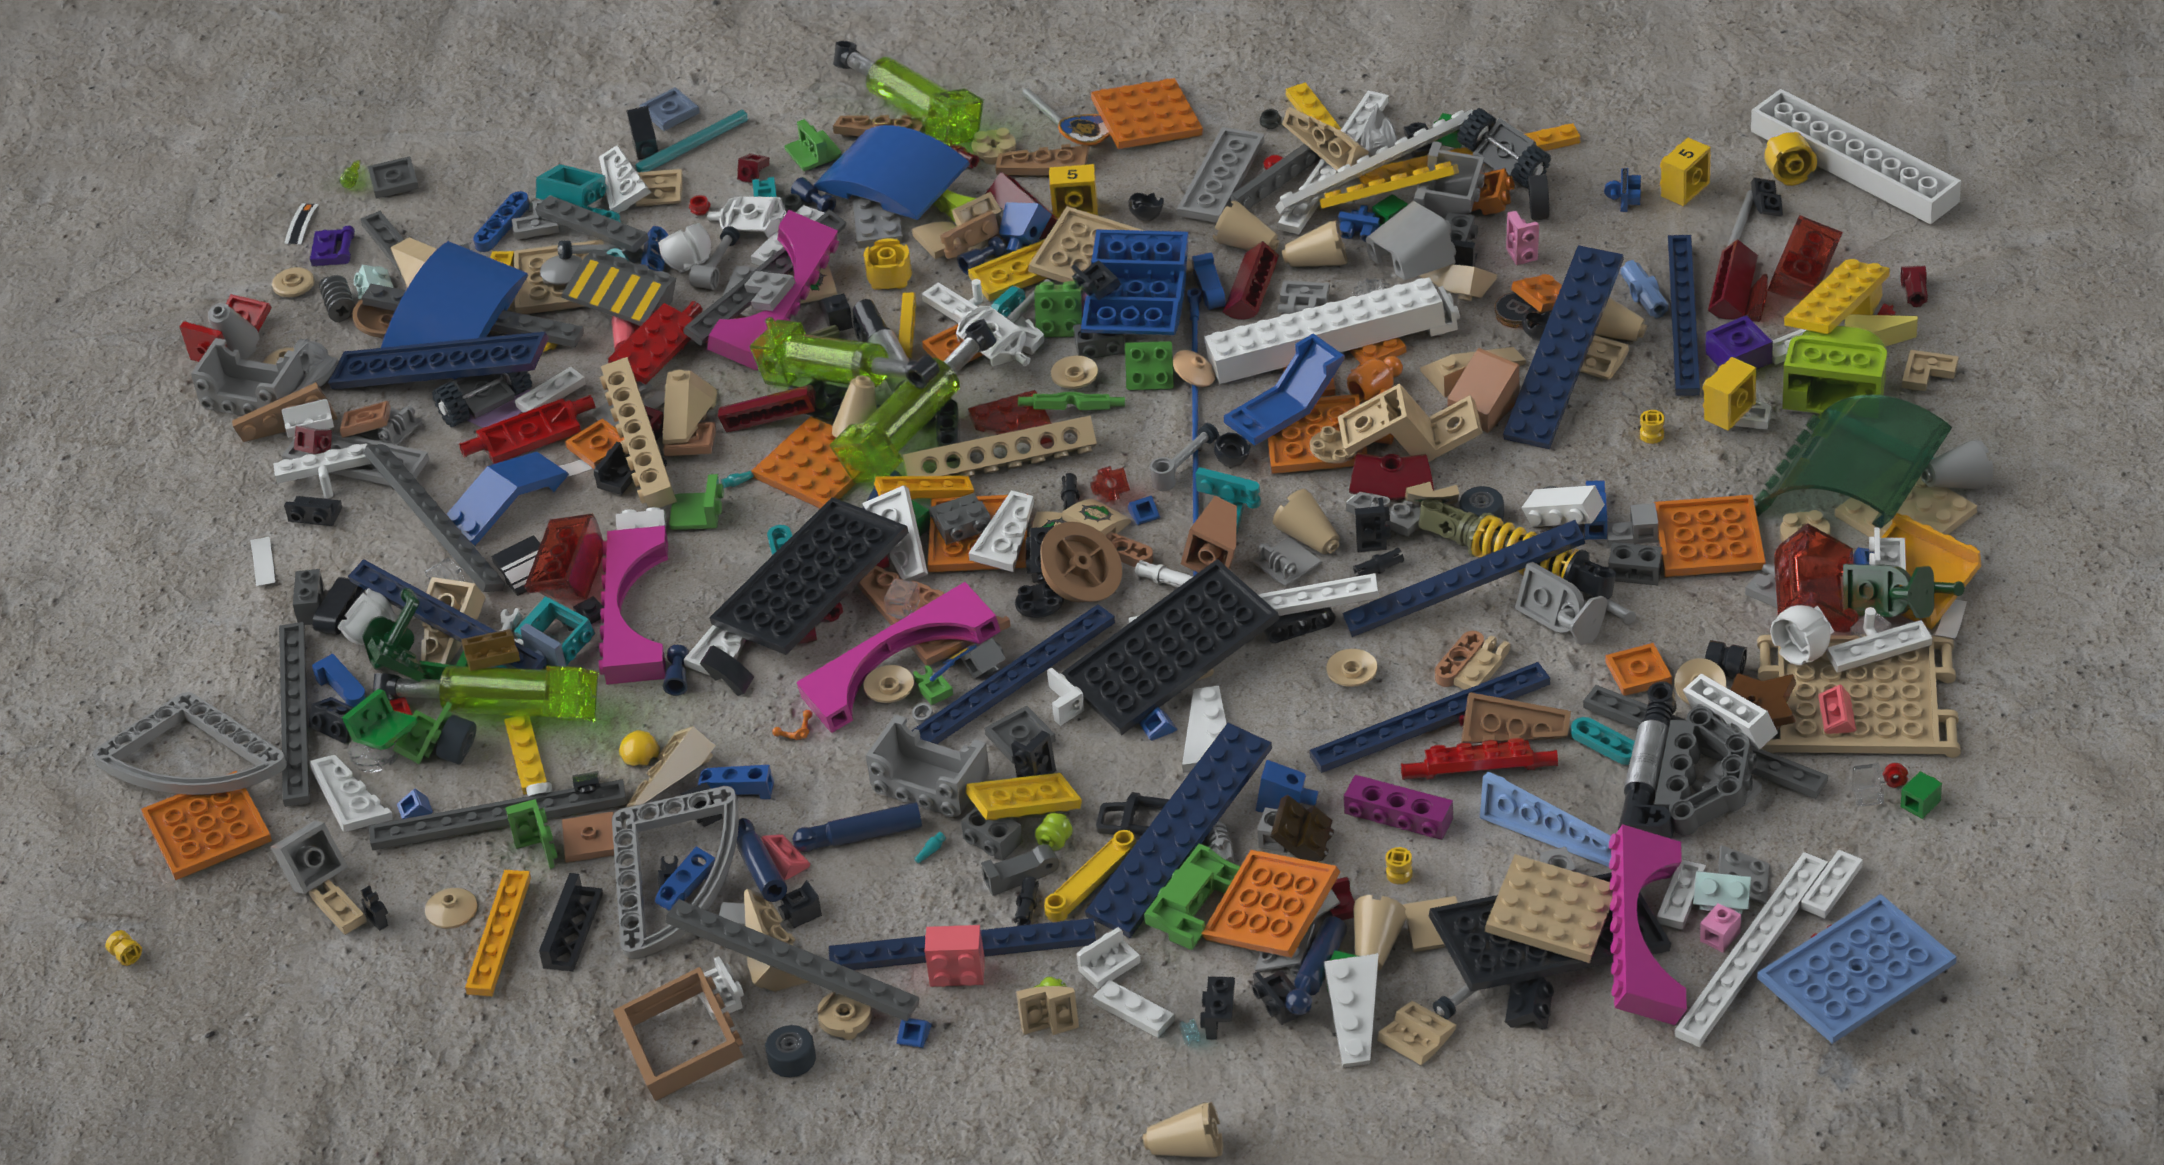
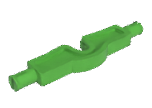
[1018,392,1125,410]

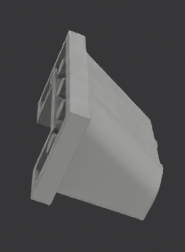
[1414,141,1485,219]

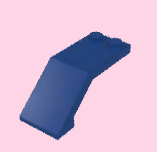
[1224,334,1344,446]
[446,452,569,546]

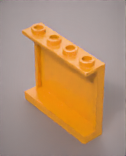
[1881,511,1981,629]

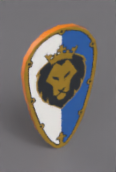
[1058,114,1110,146]

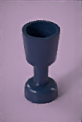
[791,177,836,213]
[957,236,1006,275]
[663,644,689,696]

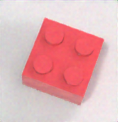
[925,925,985,987]

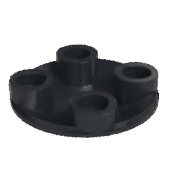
[1015,582,1064,618]

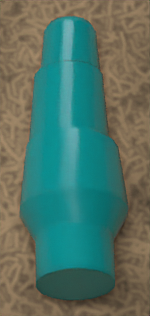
[721,471,754,488]
[914,832,946,864]

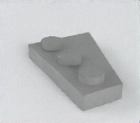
[1346,492,1421,537]

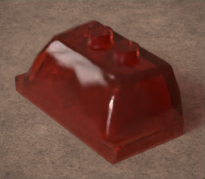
[1767,215,1843,299]
[524,513,604,601]

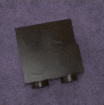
[1270,795,1334,862]

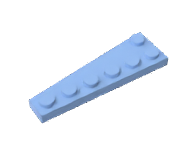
[1480,772,1611,867]

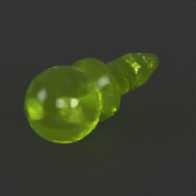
[339,160,360,189]

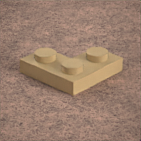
[1902,350,1959,391]

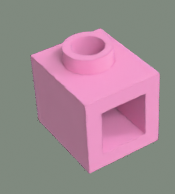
[1700,903,1741,952]

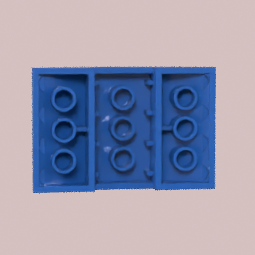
[814,125,970,220]
[1081,229,1188,335]
[381,241,528,379]

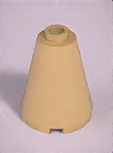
[1213,200,1279,251]
[1282,220,1348,267]
[1595,296,1647,341]
[832,376,879,445]
[1273,489,1340,554]
[1354,895,1407,971]
[1143,1102,1223,1158]

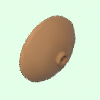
[353,299,395,338]

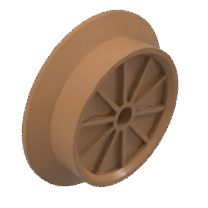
[1040,522,1122,602]

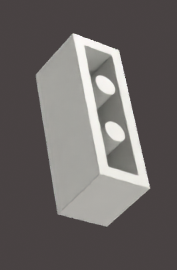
[1522,485,1605,527]

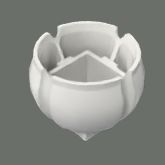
[658,223,711,274]
[338,589,398,646]
[1770,605,1835,665]

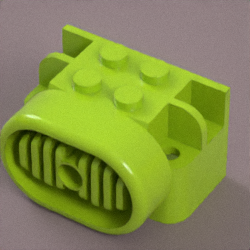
[1782,326,1887,421]

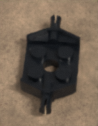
[788,376,885,421]

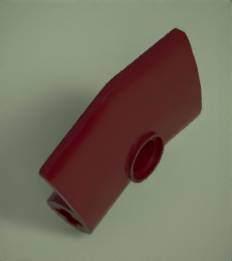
[1349,453,1434,501]

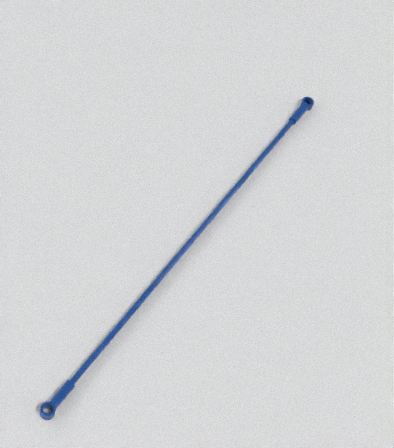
[1187,288,1202,576]

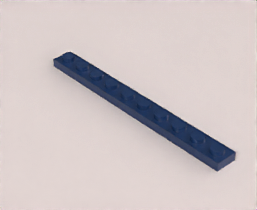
[1668,235,1700,396]
[1342,520,1586,637]
[348,559,547,681]
[911,604,1115,744]
[1309,662,1550,773]
[829,918,1096,970]

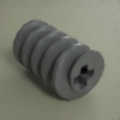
[319,275,355,323]

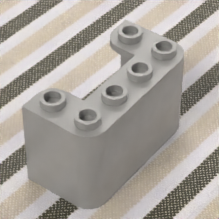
[191,338,305,416]
[866,714,990,817]

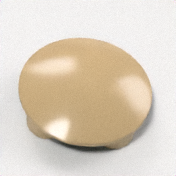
[1310,426,1357,463]

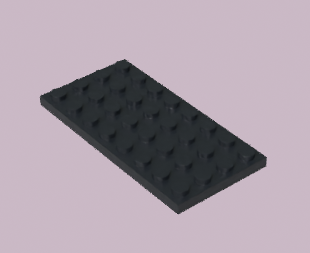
[709,497,909,655]
[1061,559,1280,736]
[1429,872,1671,992]

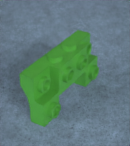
[1144,844,1241,950]

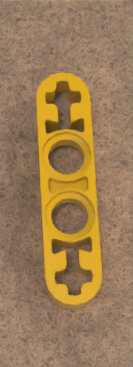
[899,292,916,358]

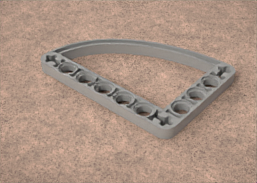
[93,692,287,795]
[612,786,739,959]

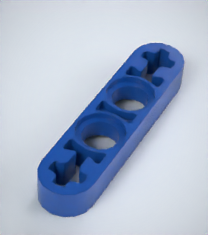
[473,191,530,252]
[641,226,668,272]

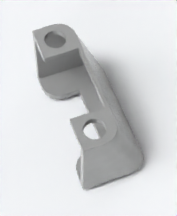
[1366,201,1456,280]

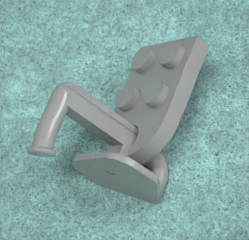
[1515,562,1636,645]

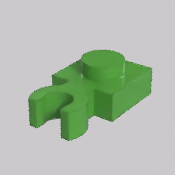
[913,665,953,706]

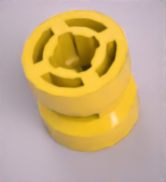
[1640,410,1664,444]
[1386,847,1413,884]
[105,930,142,966]

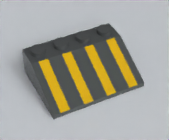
[561,249,677,326]

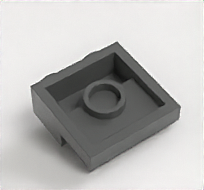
[929,493,991,545]

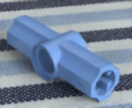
[1621,260,1668,319]

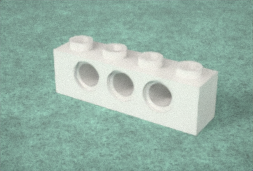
[1683,674,1778,749]

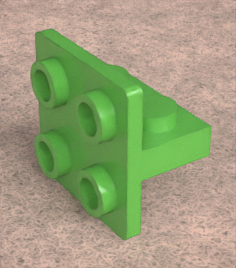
[784,119,842,171]
[1125,341,1174,390]

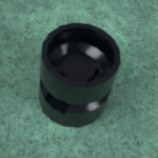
[1705,640,1747,678]

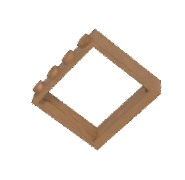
[613,967,744,1101]

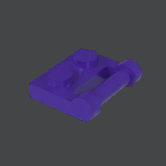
[310,226,355,266]

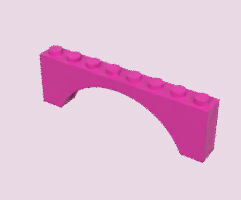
[707,210,839,371]
[599,526,668,685]
[796,582,1001,733]
[1609,824,1687,1025]

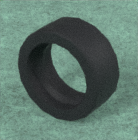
[1528,175,1550,219]

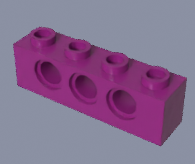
[1343,774,1454,840]

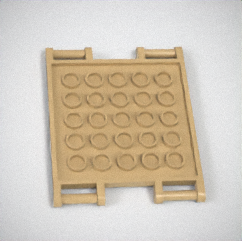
[1757,635,1961,758]

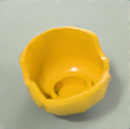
[619,730,660,766]

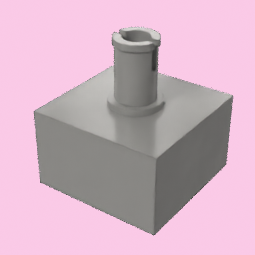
[271,821,348,894]

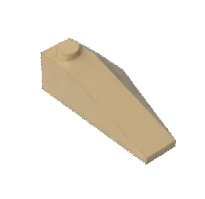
[1282,107,1369,171]
[391,237,437,288]
[1419,265,1497,301]
[1420,347,1526,397]
[663,370,718,444]
[421,577,486,664]
[625,726,716,808]
[744,889,809,992]

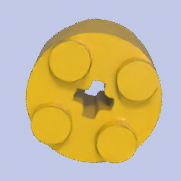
[1764,132,1817,186]
[864,238,912,290]

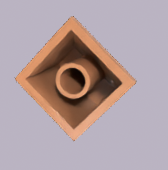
[1447,348,1520,433]
[1180,496,1237,573]

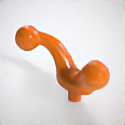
[772,709,813,740]

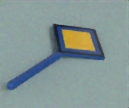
[930,645,977,682]

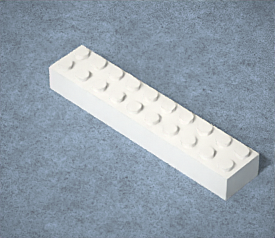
[1751,89,1961,225]
[1204,278,1446,384]

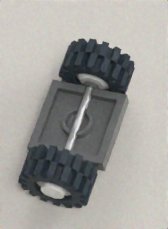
[1457,108,1551,189]
[432,371,532,427]

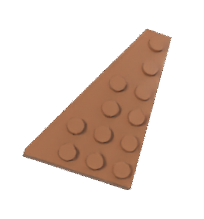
[857,566,1011,666]

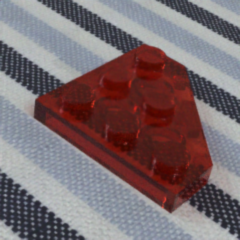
[968,390,1052,445]

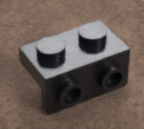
[1071,260,1121,300]
[594,442,636,495]
[1252,970,1310,1025]
[1200,976,1235,1040]
[1505,977,1554,1030]

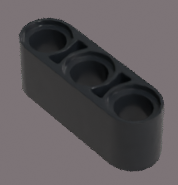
[936,399,960,462]
[312,577,365,635]
[1264,607,1336,644]

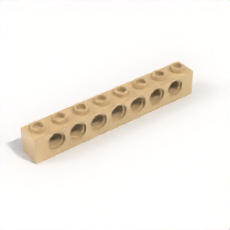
[600,357,677,508]
[902,416,1097,477]

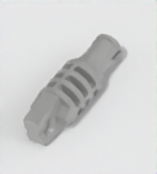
[1205,819,1235,863]

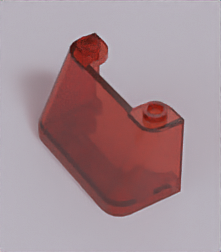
[1774,523,1859,633]

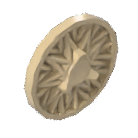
[272,267,314,297]

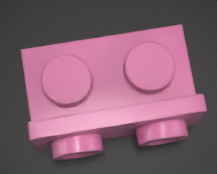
[1506,211,1539,265]

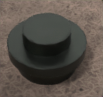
[1259,109,1282,129]
[783,194,804,213]

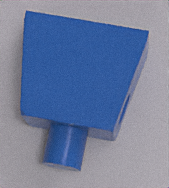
[999,202,1051,253]
[1255,760,1319,812]

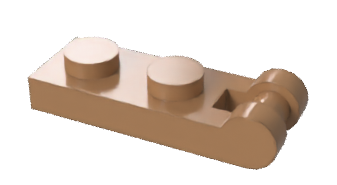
[940,211,999,258]

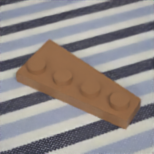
[833,115,930,137]
[995,144,1090,176]
[232,382,338,442]
[1461,692,1571,744]

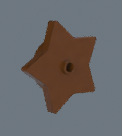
[1730,674,1796,730]

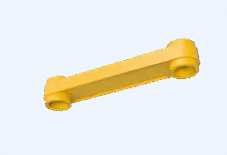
[1044,830,1136,922]

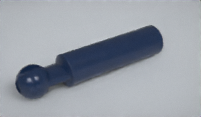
[792,802,922,852]
[736,818,787,902]
[1286,916,1347,1015]

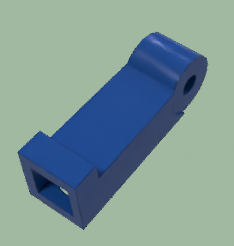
[1192,252,1226,310]
[1585,480,1608,540]
[312,654,366,707]
[698,764,774,799]
[655,846,716,911]

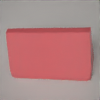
[1818,684,1856,734]
[761,834,810,880]

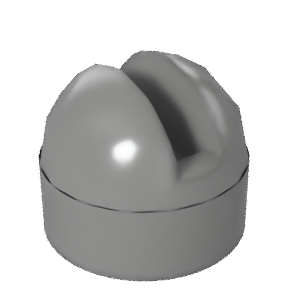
[912,703,934,725]

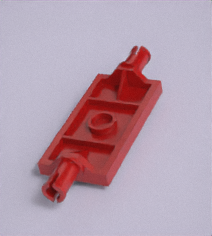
[608,301,703,391]
[459,395,596,464]
[1401,738,1558,780]

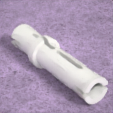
[1135,560,1193,588]

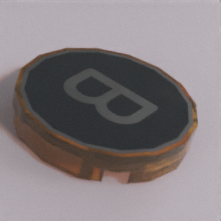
[1495,292,1541,328]

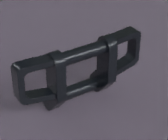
[1096,792,1169,836]

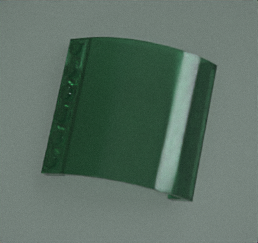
[1754,395,1952,529]

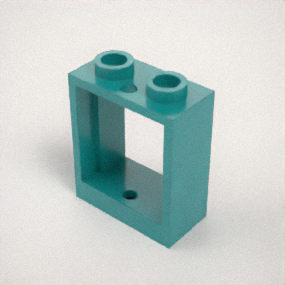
[536,164,607,208]
[514,596,595,666]

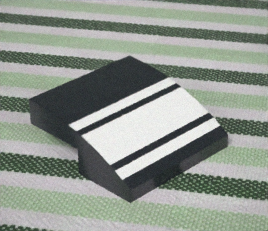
[491,535,560,596]

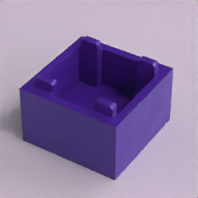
[1706,315,1773,370]

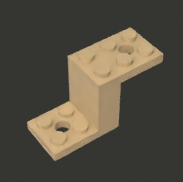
[1338,383,1482,462]

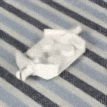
[707,197,786,238]
[953,306,1031,366]

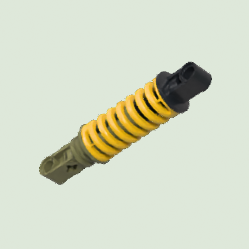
[1418,499,1616,599]

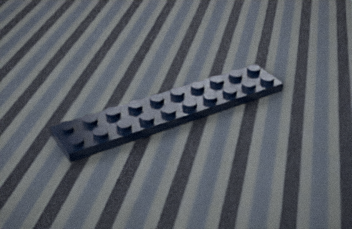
[1503,245,1624,450]
[328,332,549,389]
[1085,723,1272,938]

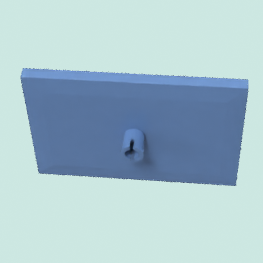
[1757,894,1957,1044]

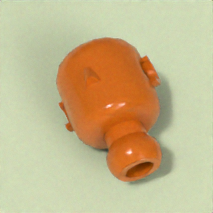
[1347,356,1403,404]

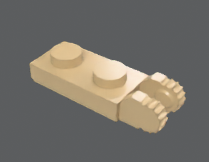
[1454,636,1511,690]
[309,879,367,935]

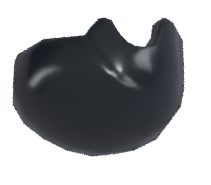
[1128,193,1164,221]
[1522,312,1550,341]
[1214,432,1251,467]

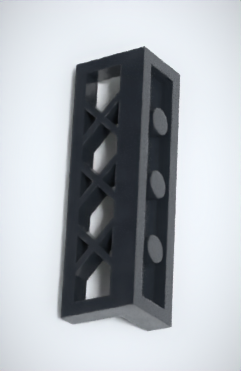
[539,873,603,972]

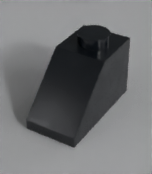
[626,106,658,160]
[819,293,853,331]

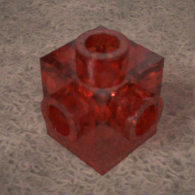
[1090,466,1130,503]

